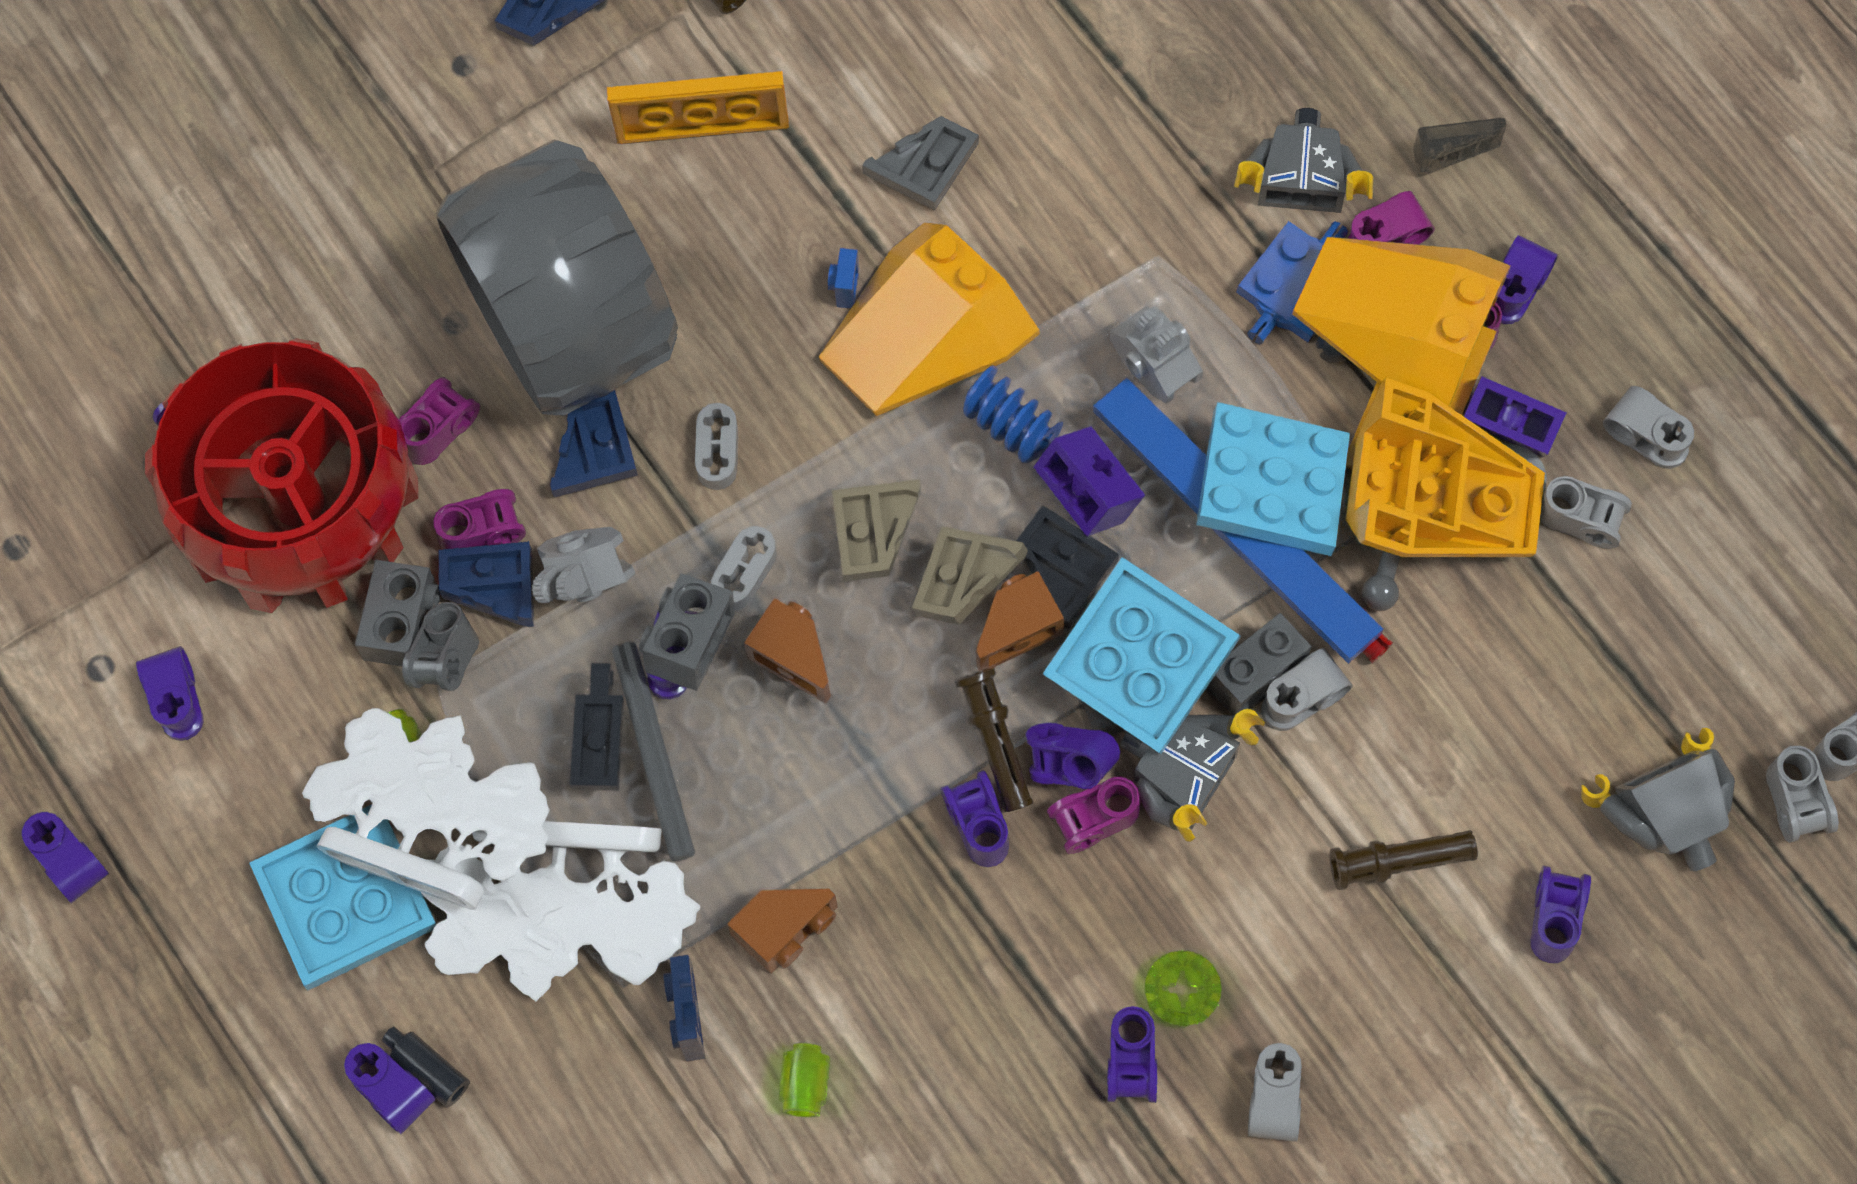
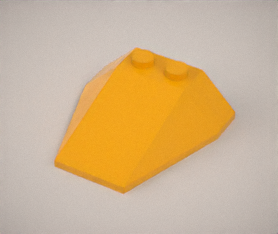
[819,222,1040,416]
[1292,237,1511,407]
[1345,377,1545,557]

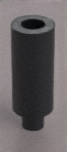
[382,1026,470,1108]

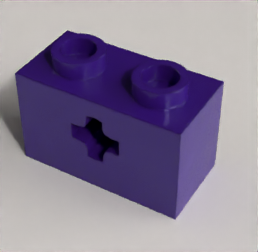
[1462,376,1567,457]
[1033,426,1145,537]

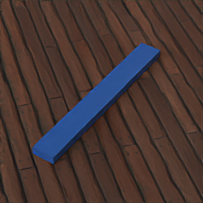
[1093,377,1383,664]

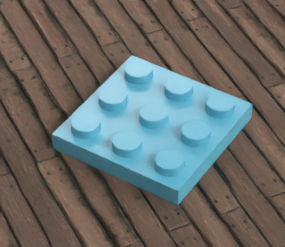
[1196,402,1350,556]
[1043,557,1241,754]
[249,805,437,991]

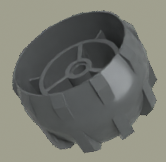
[435,139,678,416]

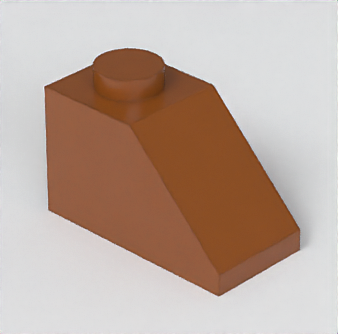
[976,571,1064,671]
[744,598,831,704]

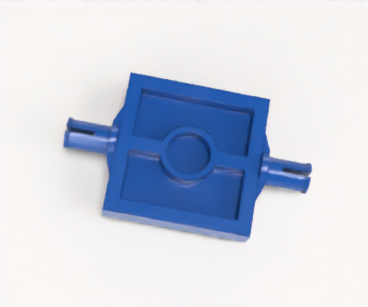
[1236,221,1348,344]

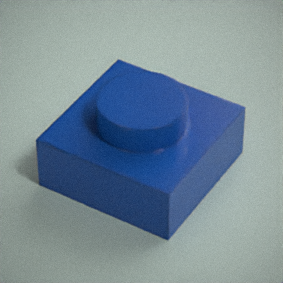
[828,248,860,309]

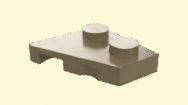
[832,479,921,582]
[912,526,1028,625]

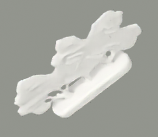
[302,708,550,910]
[421,821,700,1002]

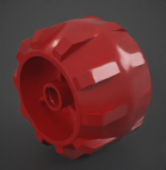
[145,338,419,613]

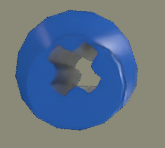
[963,365,1063,464]

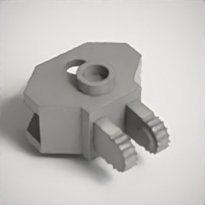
[1110,306,1203,404]
[532,527,635,603]

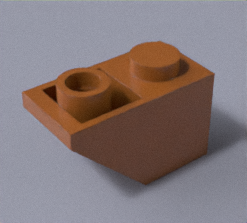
[727,888,838,974]

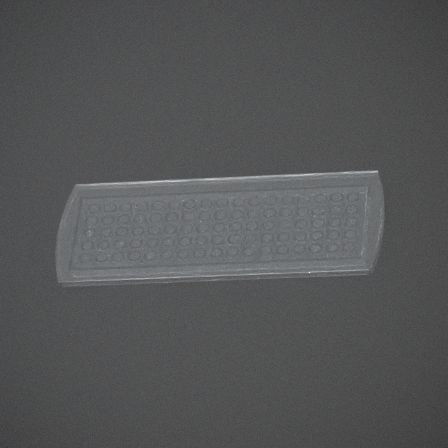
[436,255,1357,988]

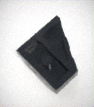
[1016,505,1119,629]

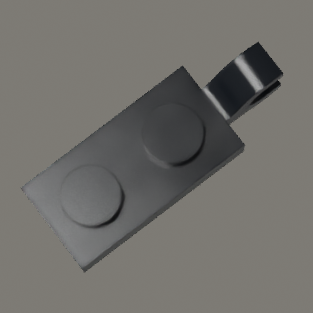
[570,663,625,791]

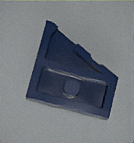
[494,0,605,46]
[550,390,638,497]
[439,541,534,627]
[663,955,706,1062]

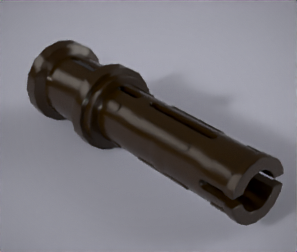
[955,667,1033,812]
[1329,830,1478,890]

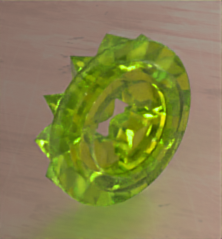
[1144,950,1222,1028]

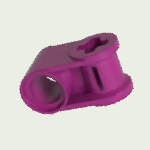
[1347,191,1435,245]
[399,377,480,465]
[434,489,526,550]
[1047,777,1140,854]

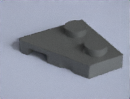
[862,116,979,210]

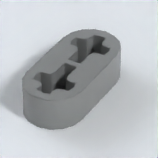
[695,403,738,490]
[711,526,777,610]

